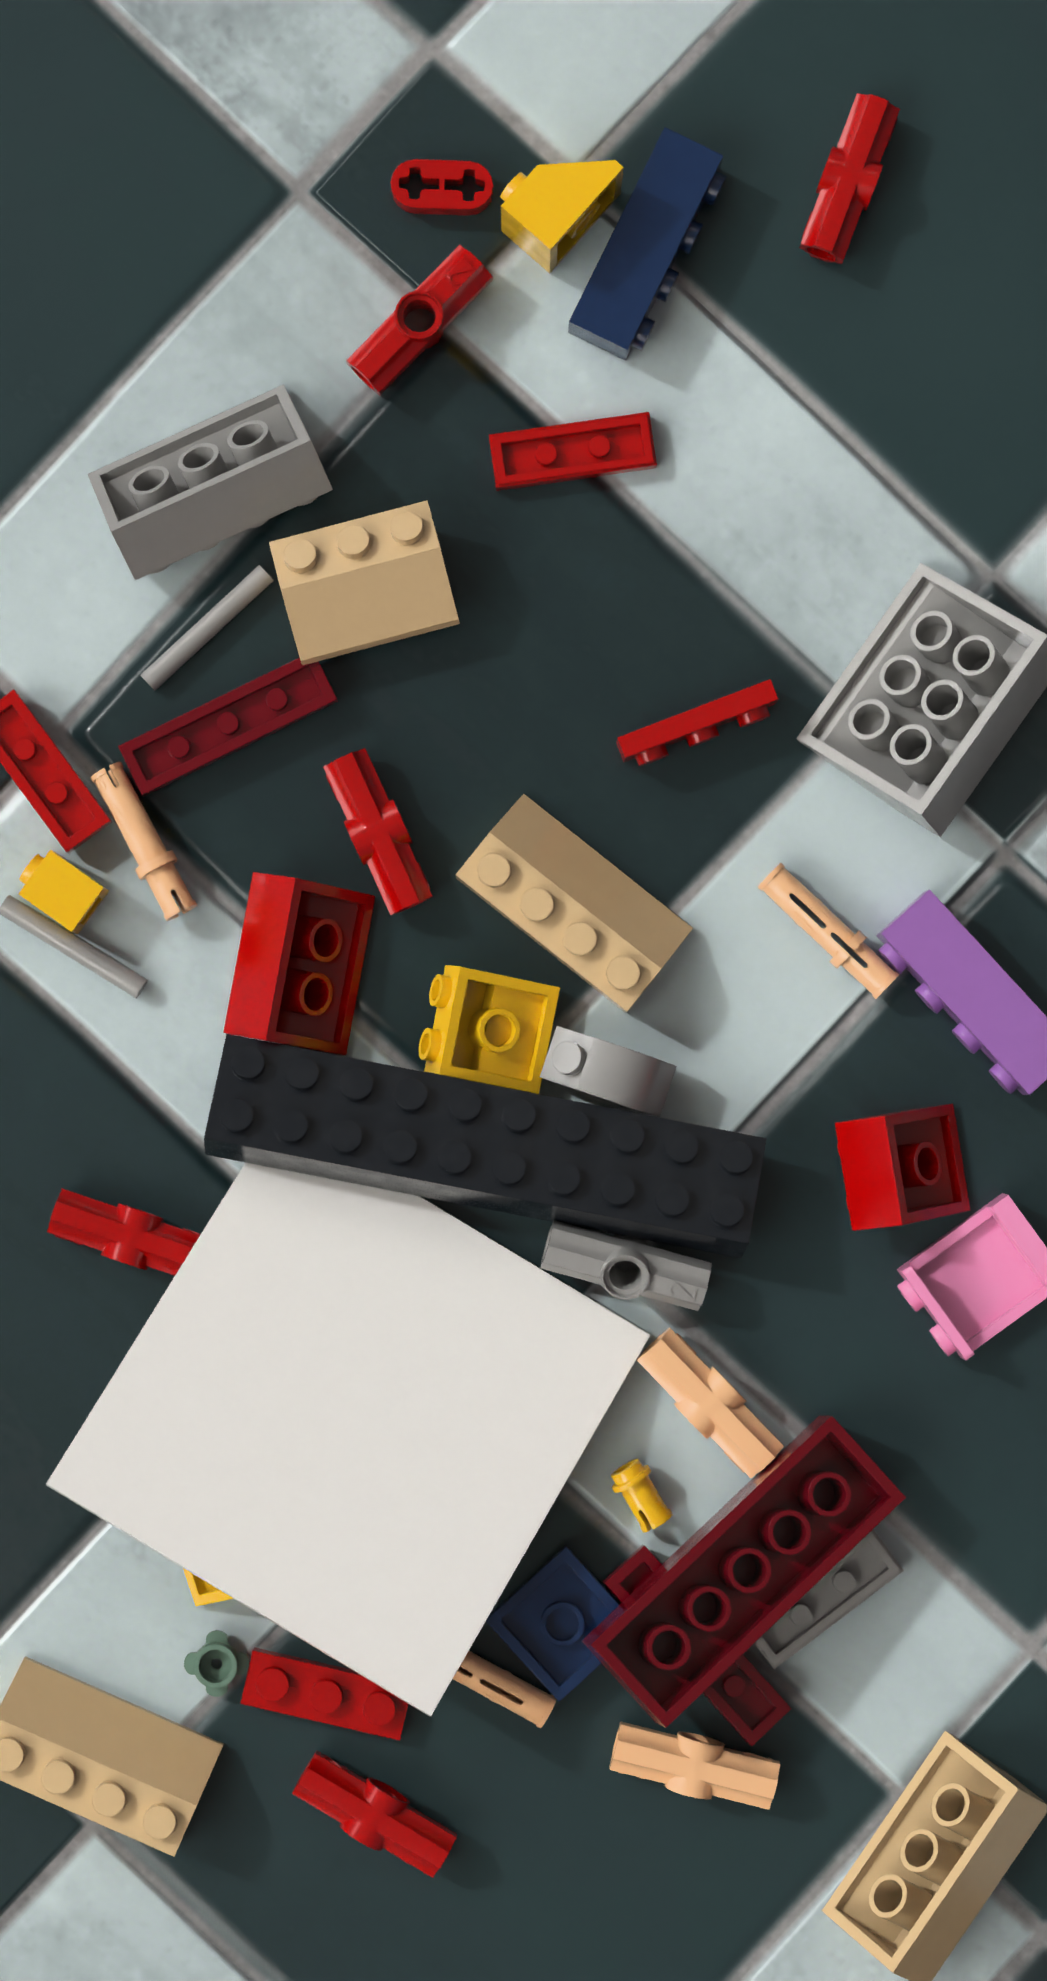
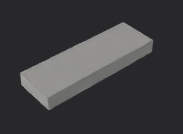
[754,1530,904,1669]

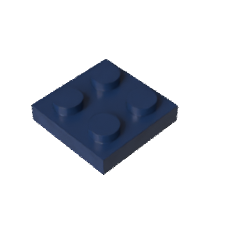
[486,1545,620,1702]

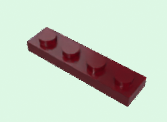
[118,657,338,796]
[602,1545,792,1746]

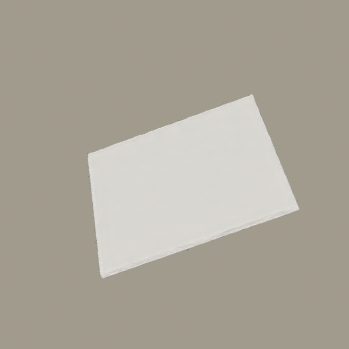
[46,1163,650,1717]

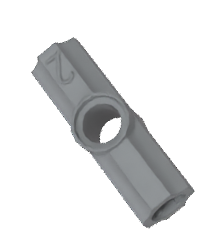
[541,1220,712,1311]

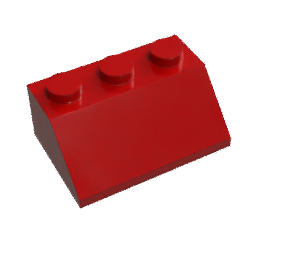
[223,872,375,1055]

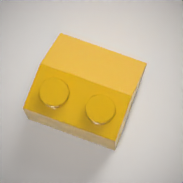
[500,160,624,274]

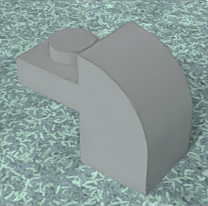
[540,1026,677,1118]

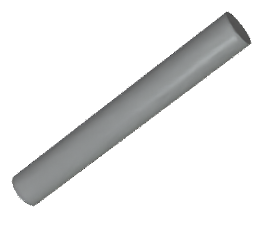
[140,565,274,691]
[0,895,148,998]

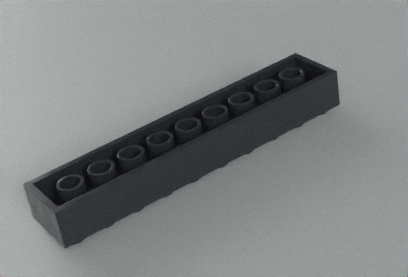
[204,1034,767,1258]

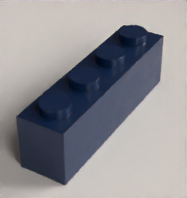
[568,127,727,360]

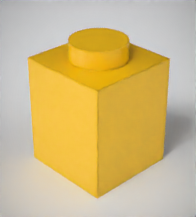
[19,850,109,934]

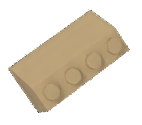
[455,794,693,1013]
[0,1656,224,1857]
[822,1731,1047,1981]

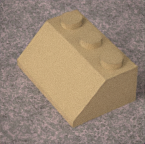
[269,500,460,666]

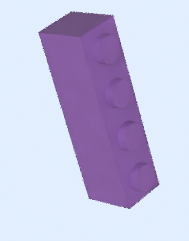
[876,889,1047,1095]

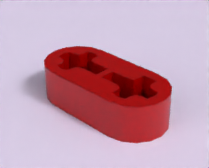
[390,159,493,216]

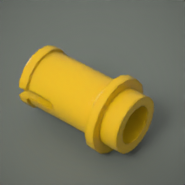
[611,1459,673,1533]

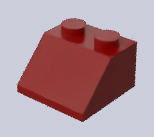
[835,1103,970,1231]

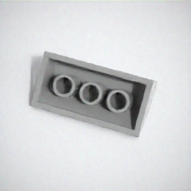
[88,384,333,580]

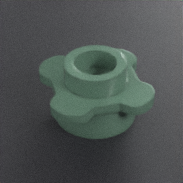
[184,1630,250,1697]

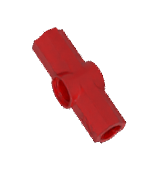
[799,93,900,264]
[346,245,493,396]
[323,748,433,916]
[47,1188,201,1276]
[292,1750,457,1878]

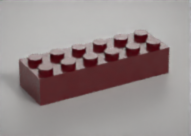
[582,1416,906,1728]

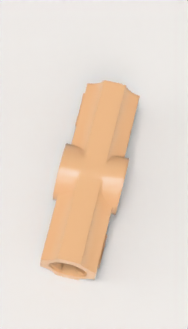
[637,1327,784,1478]
[609,1721,780,1810]

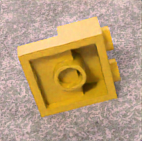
[419,965,560,1094]

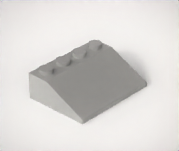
[796,563,1047,837]

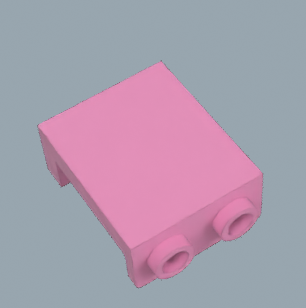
[897,1193,1047,1361]

